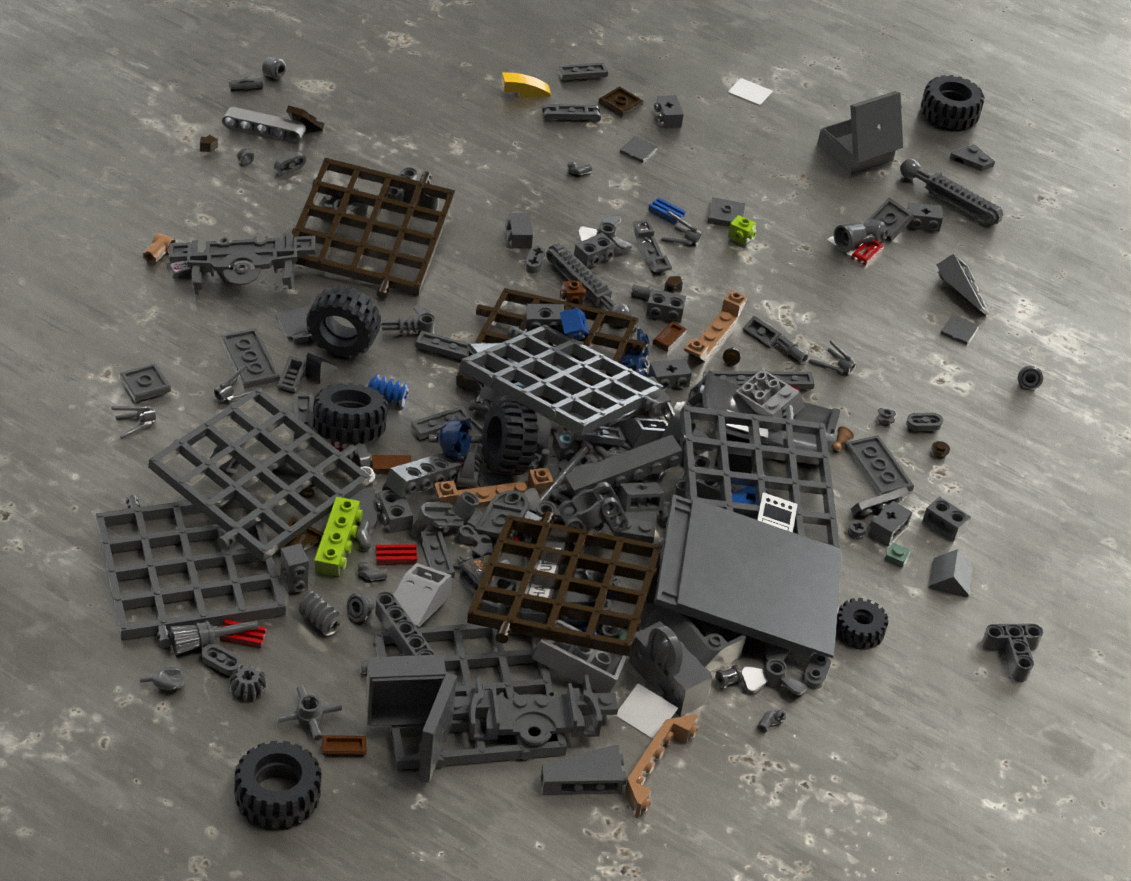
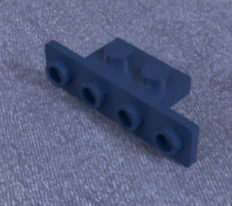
[621,328,650,378]

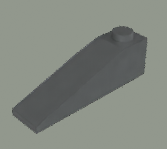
[936,253,989,315]

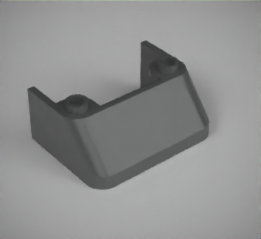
[646,606,746,672]

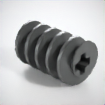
[299,591,345,636]

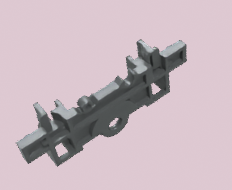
[453,675,618,746]

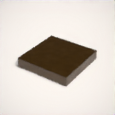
[598,86,644,118]

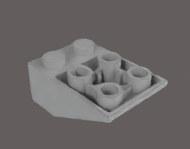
[736,369,805,418]
[393,563,452,628]

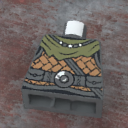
[459,555,510,594]

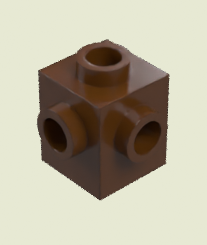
[560,281,586,305]

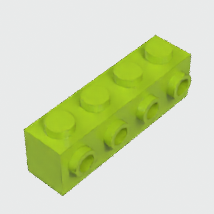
[314,497,363,577]

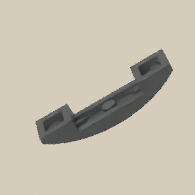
[633,219,672,272]

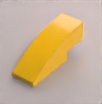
[501,72,551,97]

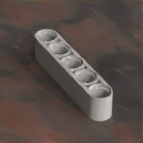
[222,107,306,143]

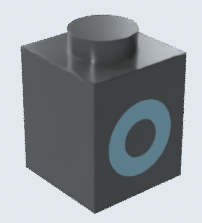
[552,431,579,462]

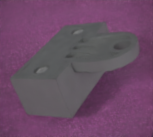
[629,621,713,717]

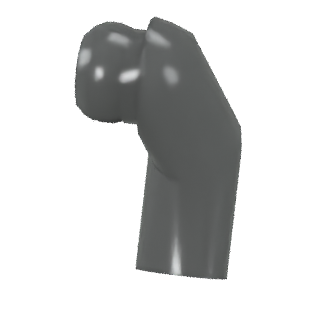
[567,162,592,175]
[356,520,372,551]
[357,562,387,581]
[757,710,786,733]

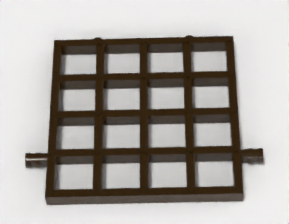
[292,158,456,299]
[456,288,646,414]
[467,511,662,657]

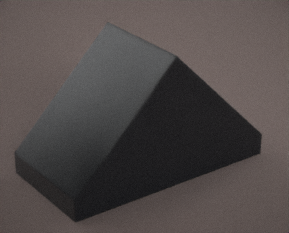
[306,352,339,384]

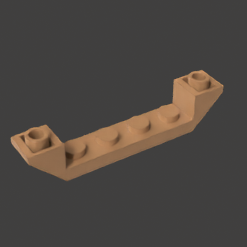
[684,290,747,361]
[434,467,554,508]
[625,715,699,818]

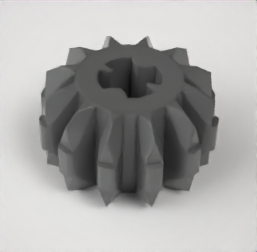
[229,664,266,701]

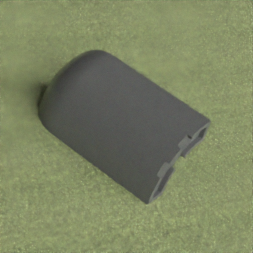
[701,370,840,453]

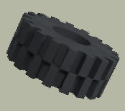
[836,598,889,650]

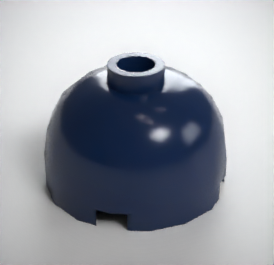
[436,419,472,459]

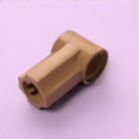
[143,233,176,265]

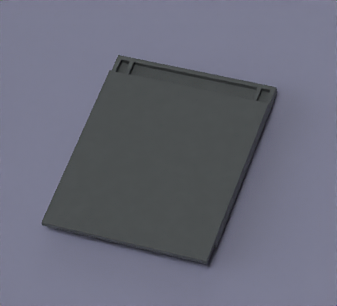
[654,494,842,658]

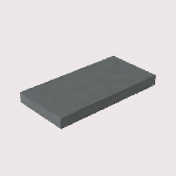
[221,328,280,389]
[845,435,914,496]

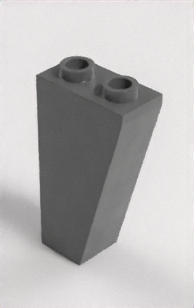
[540,745,626,795]

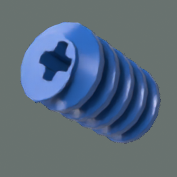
[368,374,409,407]

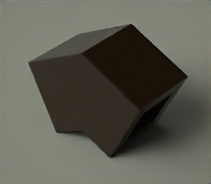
[200,135,218,152]
[664,276,683,294]

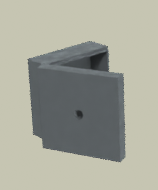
[817,91,903,175]
[365,655,457,783]

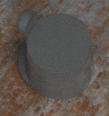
[834,223,875,252]

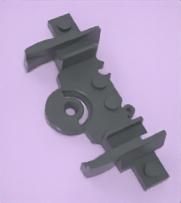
[169,233,316,294]

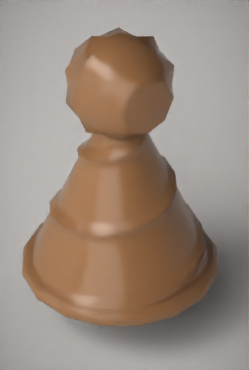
[831,426,854,452]

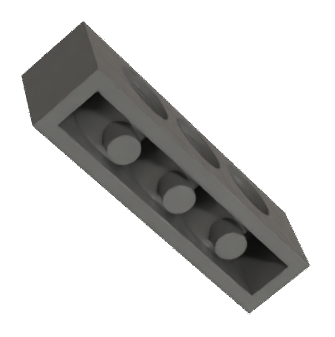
[385,453,461,497]

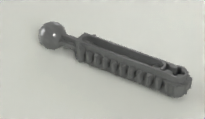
[900,159,1003,225]
[546,243,631,316]

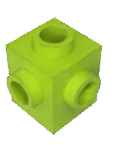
[728,215,757,245]

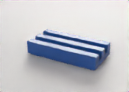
[648,197,686,224]

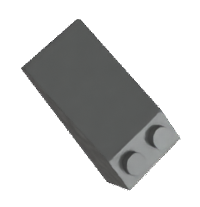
[614,508,657,543]

